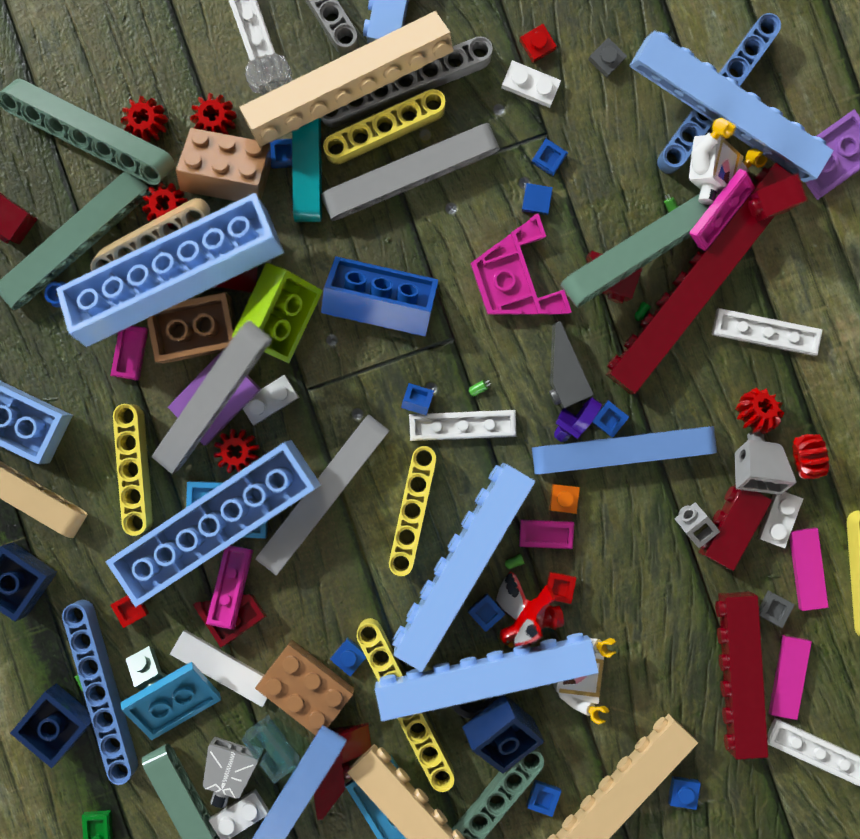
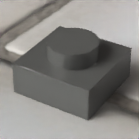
[588,38,627,78]
[759,591,795,628]

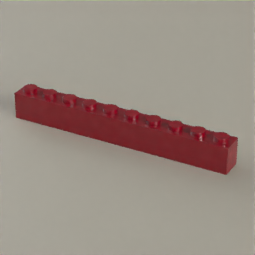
[606,163,792,394]

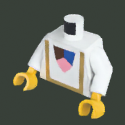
[689,118,767,205]
[553,638,616,724]

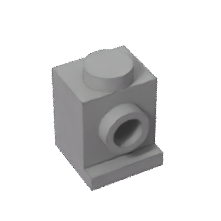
[674,502,720,548]

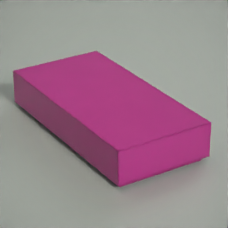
[110,325,148,381]
[519,519,574,549]

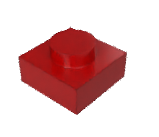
[519,24,557,63]
[546,571,576,604]
[110,595,149,628]

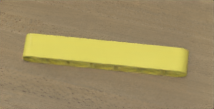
[356,618,454,792]

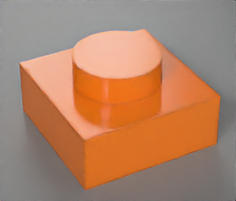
[549,484,580,514]

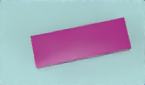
[689,169,755,251]
[789,528,828,611]
[206,545,253,630]
[768,635,812,720]

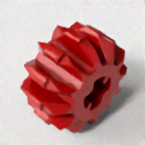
[190,93,237,135]
[120,96,168,143]
[142,182,188,229]
[735,388,784,434]
[213,429,260,473]
[792,434,830,479]

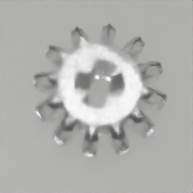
[245,53,292,95]

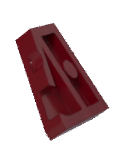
[193,594,267,648]

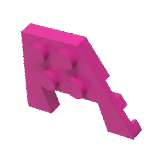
[470,214,572,315]

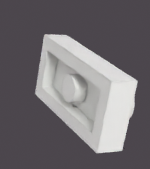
[501,60,561,108]
[243,375,300,426]
[757,492,803,548]
[209,789,269,839]

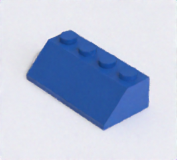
[321,256,438,337]

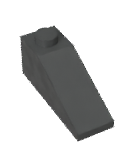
[549,321,594,408]

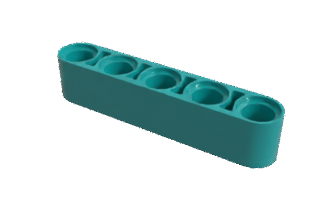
[292,118,322,222]

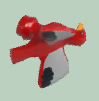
[496,572,564,648]

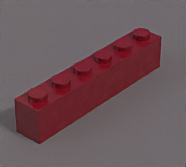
[715,591,768,760]

